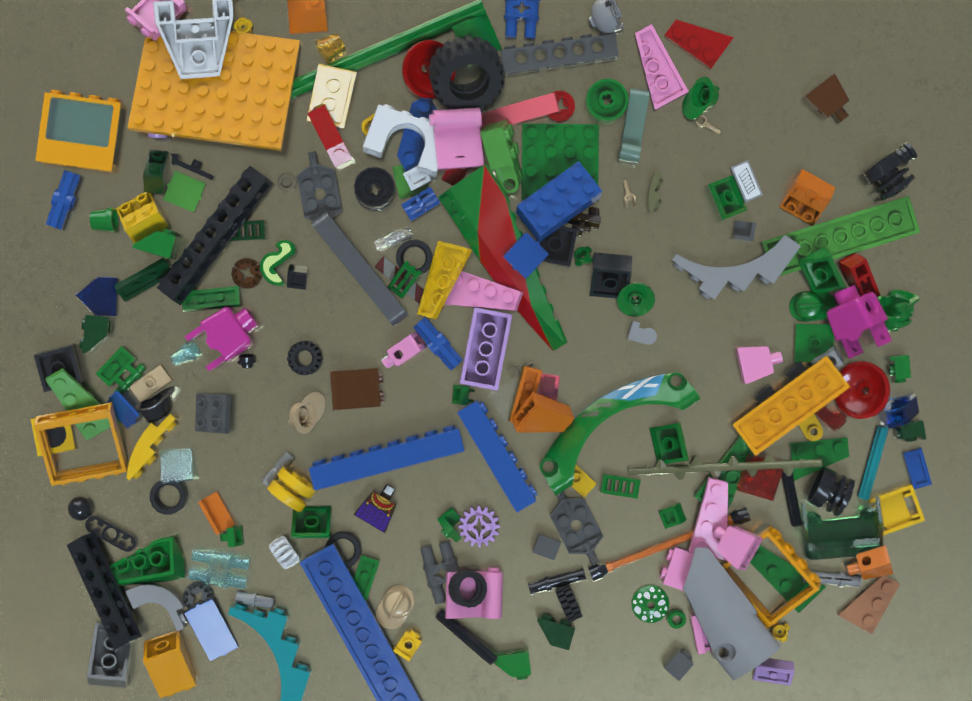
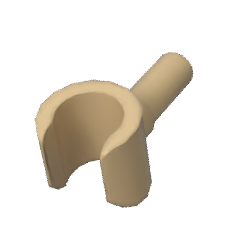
[696,115,721,135]
[623,180,636,208]

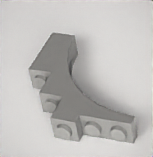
[672,235,801,300]

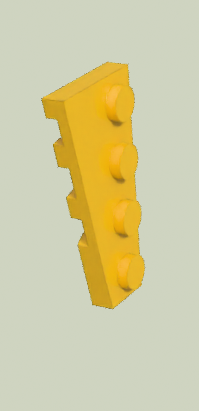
[417,241,472,320]

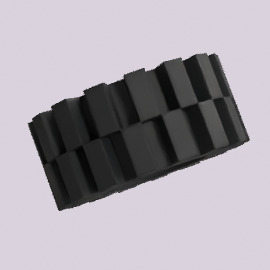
[287,341,323,375]
[555,585,583,623]

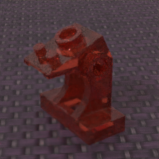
[815,405,850,433]

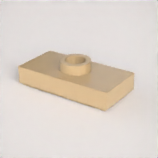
[130,365,172,403]

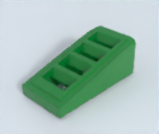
[600,473,641,499]

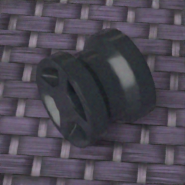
[894,142,918,166]

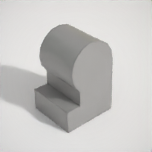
[627,321,657,345]
[811,345,844,368]

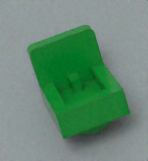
[437,508,462,542]

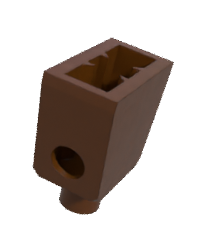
[803,74,849,122]

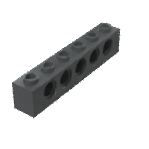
[501,32,619,75]

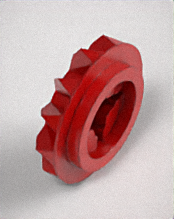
[548,91,575,121]

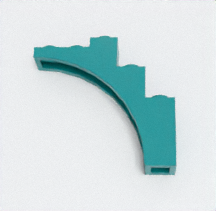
[228,603,312,701]

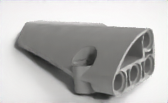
[683,548,781,681]

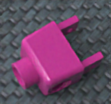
[827,285,892,359]
[185,307,258,371]

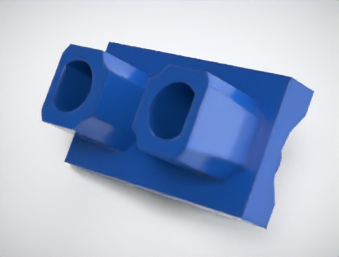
[401,187,440,221]

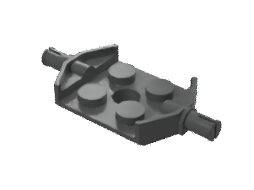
[296,151,342,221]
[550,492,603,565]

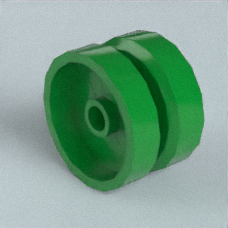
[585,78,629,124]

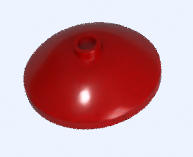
[402,40,456,98]
[835,361,890,419]

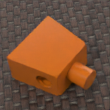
[847,545,893,580]

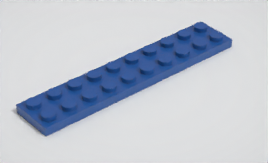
[299,543,422,701]

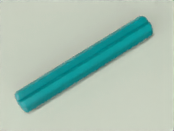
[858,426,889,500]

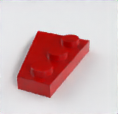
[664,20,734,69]

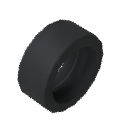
[396,239,432,276]
[150,478,187,515]
[325,532,361,568]
[448,570,487,608]

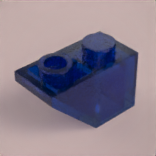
[880,394,919,429]

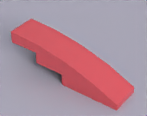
[481,93,560,130]

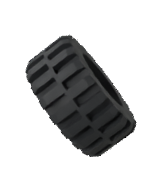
[428,36,505,110]

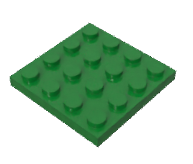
[521,123,599,202]

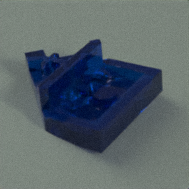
[75,277,117,316]

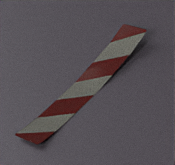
[375,256,444,309]

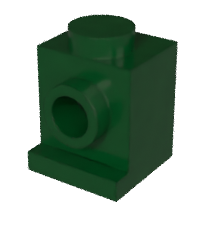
[895,420,926,442]

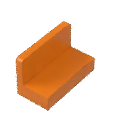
[198,491,236,535]

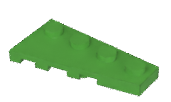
[46,369,120,441]

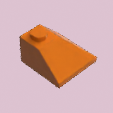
[287,0,328,34]

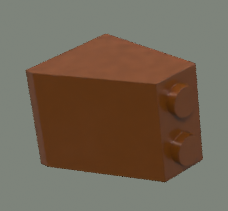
[330,368,385,410]

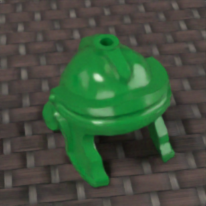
[877,290,920,332]

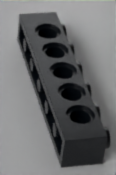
[67,532,142,650]

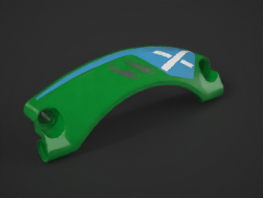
[540,372,701,496]

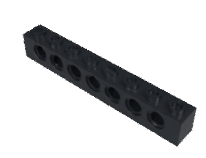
[157,166,274,306]

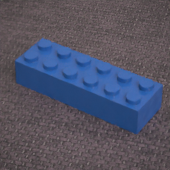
[457,400,538,513]

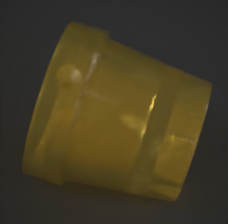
[315,33,346,63]

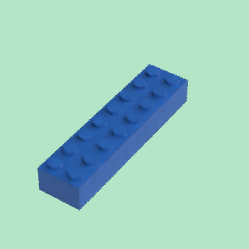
[308,425,465,491]

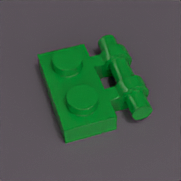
[95,346,146,394]

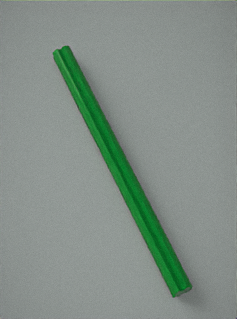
[291,0,486,98]

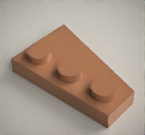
[837,576,900,634]

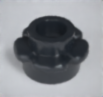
[237,354,256,368]

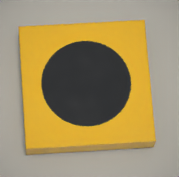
[31,418,77,457]

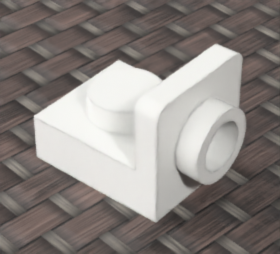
[403,166,436,191]

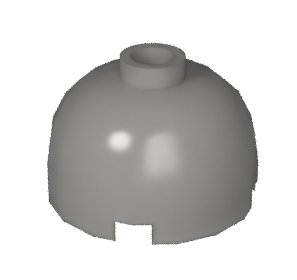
[589,0,624,34]

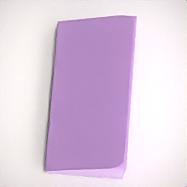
[753,658,795,686]

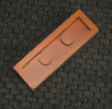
[508,365,542,422]

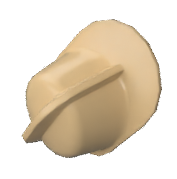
[288,392,326,434]
[376,585,414,629]

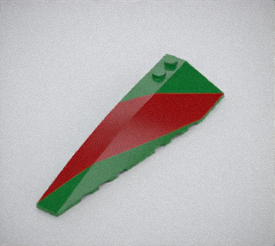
[438,164,567,351]

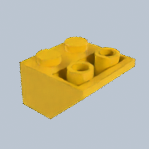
[116,192,169,243]

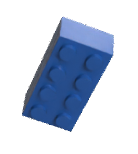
[516,161,602,242]

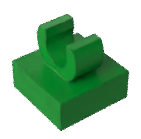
[452,384,475,405]
[220,526,244,547]

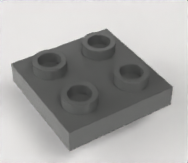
[195,393,231,434]

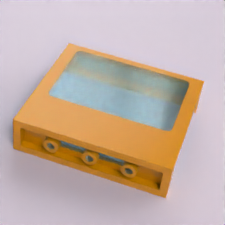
[35,90,124,173]

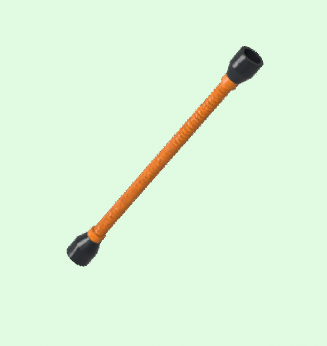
[588,507,751,582]

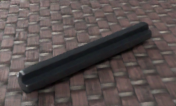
[435,610,497,665]

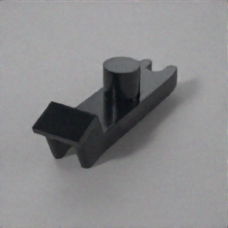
[171,154,213,180]

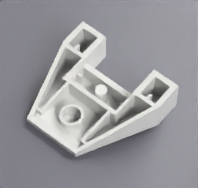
[153,0,234,79]

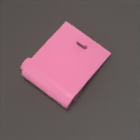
[429,108,484,170]
[446,567,503,619]

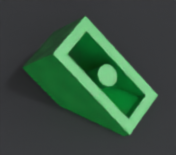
[494,650,531,680]

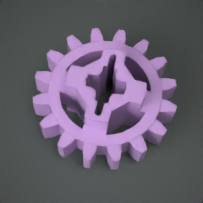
[458,505,500,548]

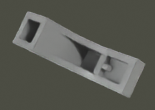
[125,583,188,631]

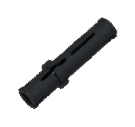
[528,568,586,595]

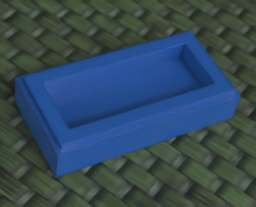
[902,447,932,490]

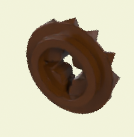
[231,258,262,289]

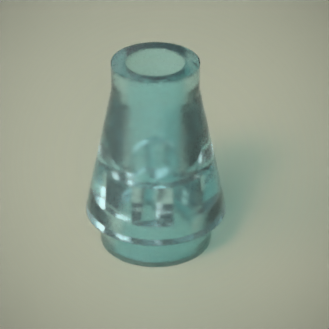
[170,341,200,366]

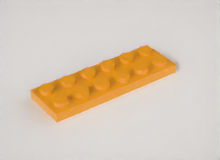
[733,356,850,456]

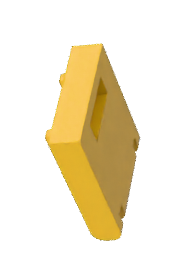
[868,484,925,536]

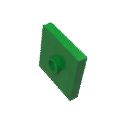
[794,323,834,362]

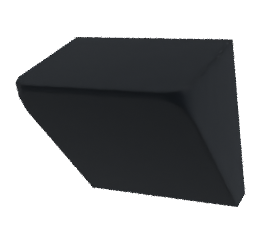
[287,264,308,290]

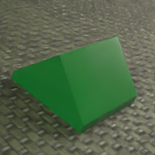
[705,175,747,222]
[798,247,846,293]
[649,421,689,464]
[291,506,332,538]

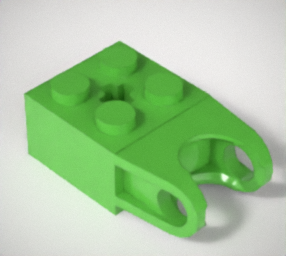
[480,119,522,194]

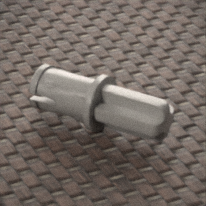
[235,591,274,608]

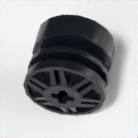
[863,151,915,201]
[354,167,395,212]
[807,466,855,516]

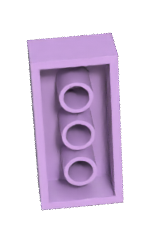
[460,307,512,391]

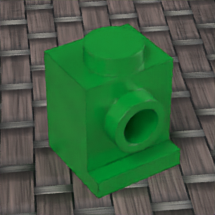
[886,355,911,383]

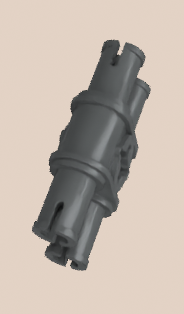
[420,541,459,604]

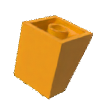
[143,630,196,698]

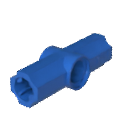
[46,170,81,230]
[413,317,463,370]

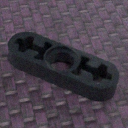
[85,515,138,552]

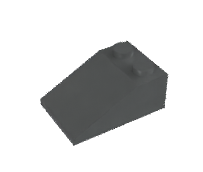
[87,623,132,688]

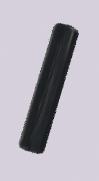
[781,471,802,527]

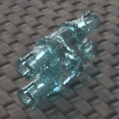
[188,550,250,589]

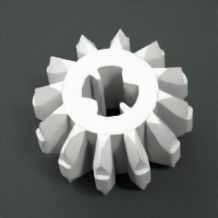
[269,536,299,569]

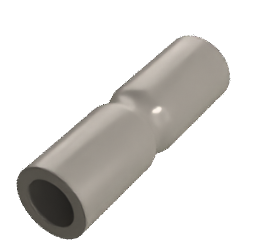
[261,451,295,486]

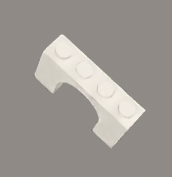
[363,104,438,177]

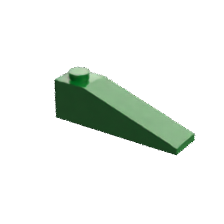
[110,537,185,586]

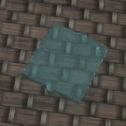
[160,448,193,484]

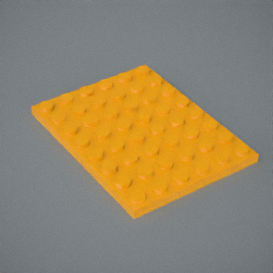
[128,31,300,151]

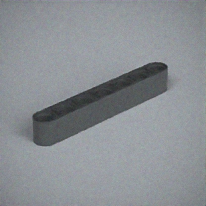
[311,211,409,326]

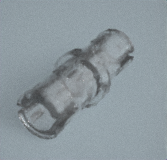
[373,226,414,252]

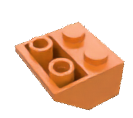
[780,169,836,226]

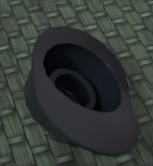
[134,386,175,423]

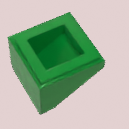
[658,503,686,529]

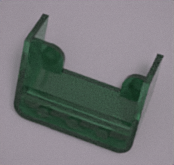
[801,496,883,560]

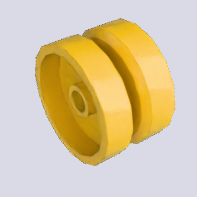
[267,466,317,513]

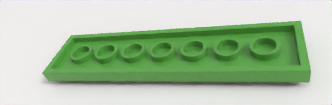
[761,196,920,276]

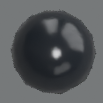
[68,497,92,521]

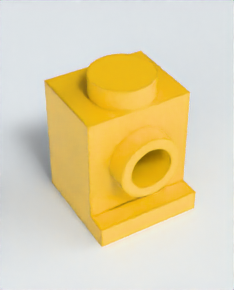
[393,630,422,661]

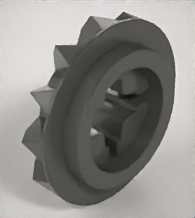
[183,582,214,609]

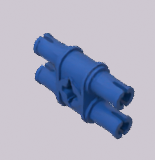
[503,0,541,39]

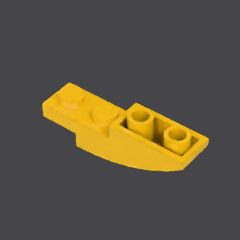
[126,413,178,480]

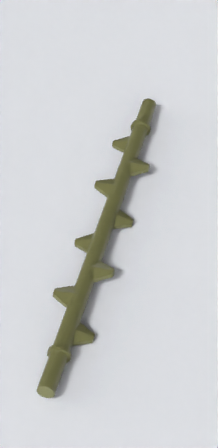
[628,454,822,480]

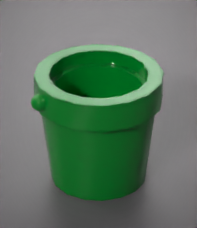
[90,207,119,232]

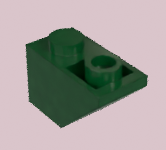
[143,150,169,194]
[79,315,112,353]
[537,614,575,651]

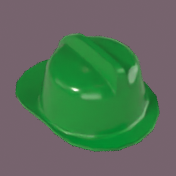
[682,77,720,119]
[789,290,835,322]

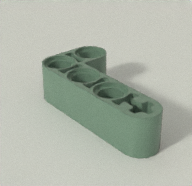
[618,88,650,165]

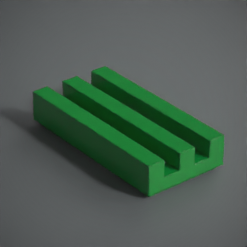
[387,261,422,299]

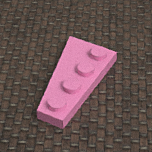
[635,24,689,111]
[444,271,523,311]
[689,477,728,561]

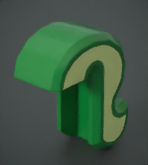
[260,240,296,286]

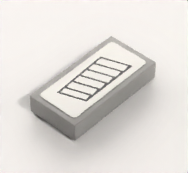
[730,160,763,203]

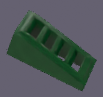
[230,220,267,241]

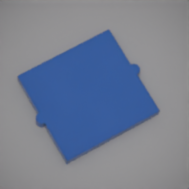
[503,232,549,279]
[107,390,140,429]

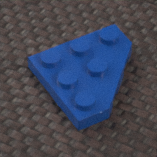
[397,97,437,172]

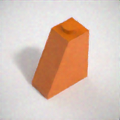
[512,392,574,433]

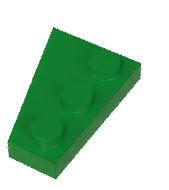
[789,437,849,481]

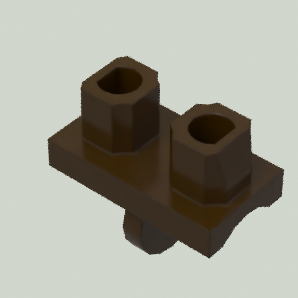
[567,207,601,236]

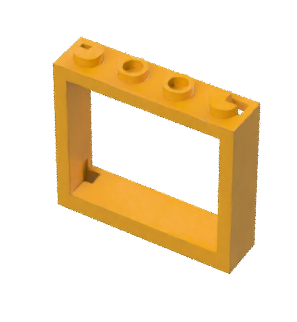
[34,402,128,486]
[721,525,821,629]

